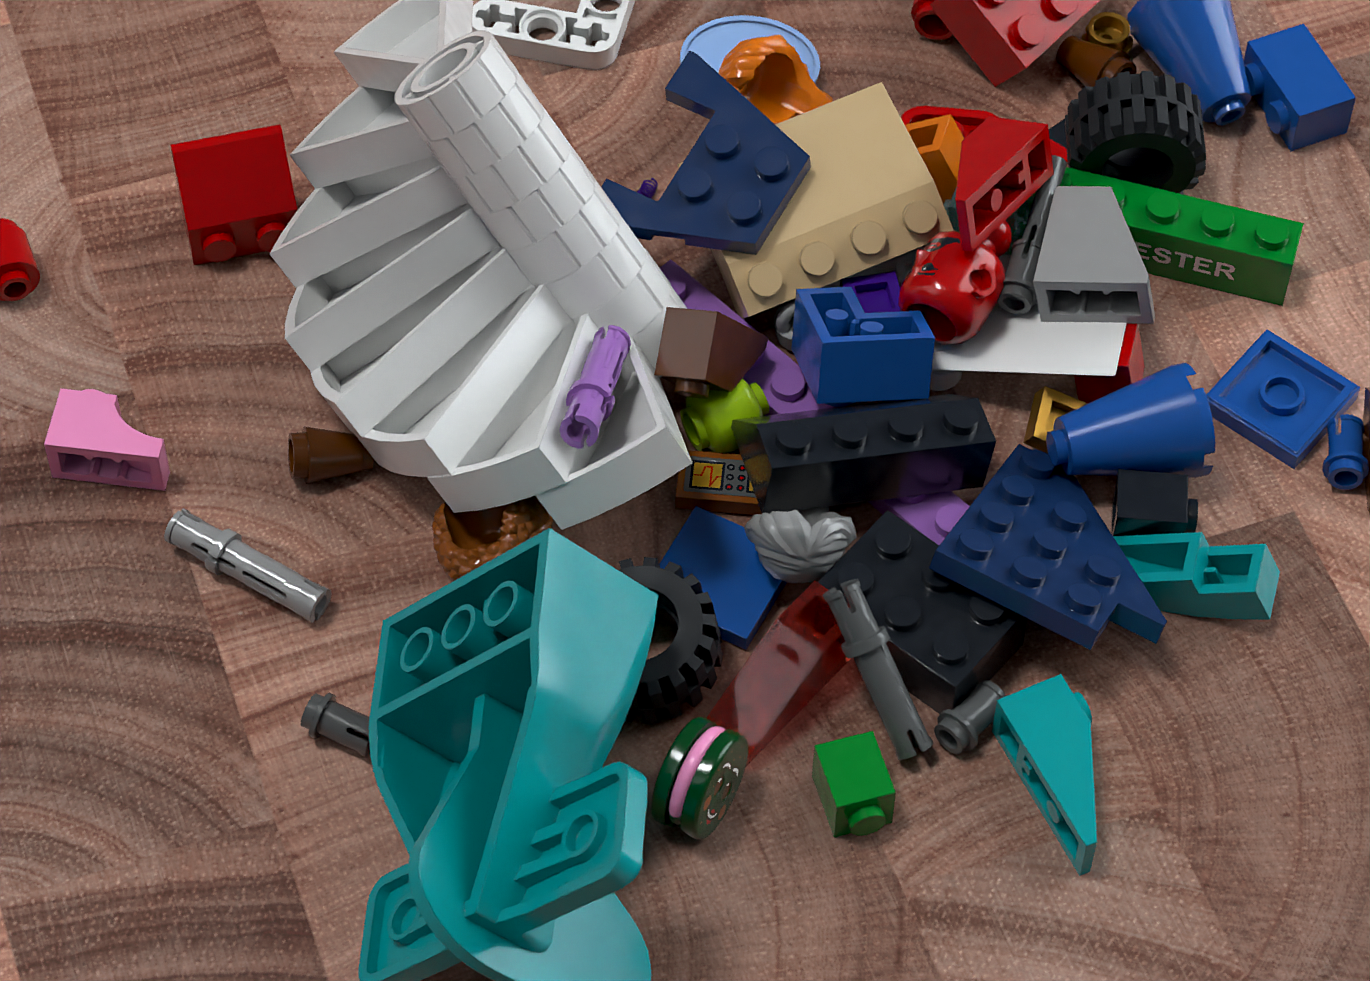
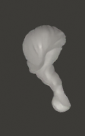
[744,506,857,583]

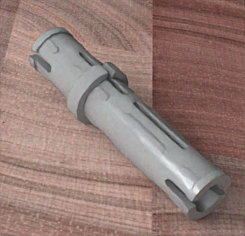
[164,508,332,623]

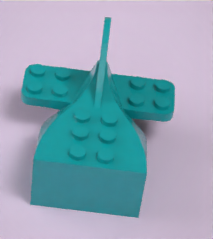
[358,528,658,981]

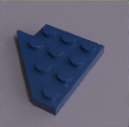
[929,444,1167,650]

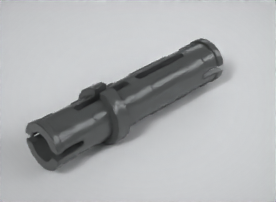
[823,579,934,760]

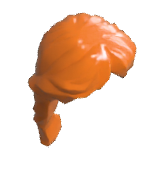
[719,35,833,125]

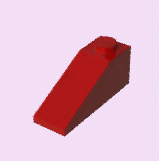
[955,116,1054,252]

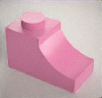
[44,388,170,491]

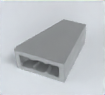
[1033,186,1155,324]

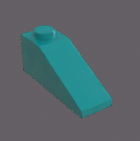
[992,674,1097,876]

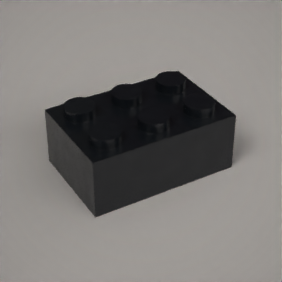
[811,510,1027,714]

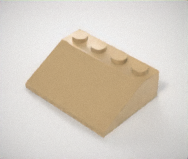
[677,82,954,319]

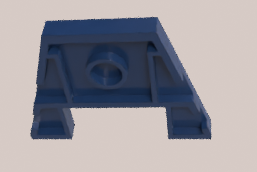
[601,50,811,255]

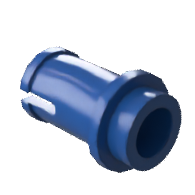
[1322,414,1369,490]

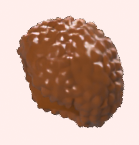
[432,496,553,581]

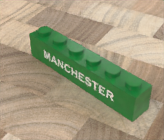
[1006,167,1304,307]

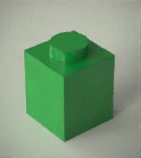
[812,731,896,838]

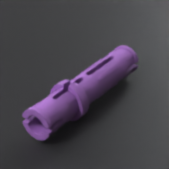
[559,325,631,449]

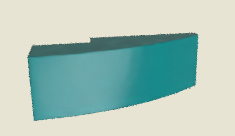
[1113,532,1280,620]

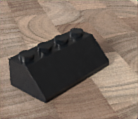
[731,394,996,514]

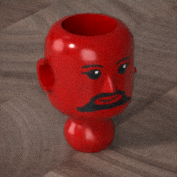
[898,220,1012,345]

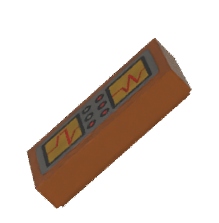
[675,450,762,515]

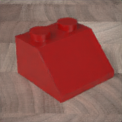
[170,124,298,265]

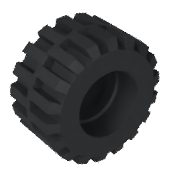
[1065,71,1207,195]
[619,557,723,724]

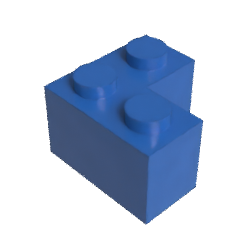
[791,287,935,407]

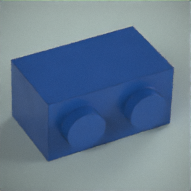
[1244,23,1356,151]

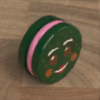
[651,717,748,840]

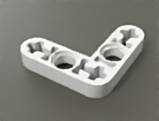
[472,0,635,70]

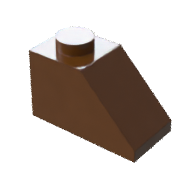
[654,307,768,399]

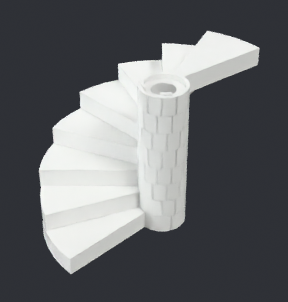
[270,0,692,530]

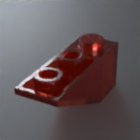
[706,581,851,768]

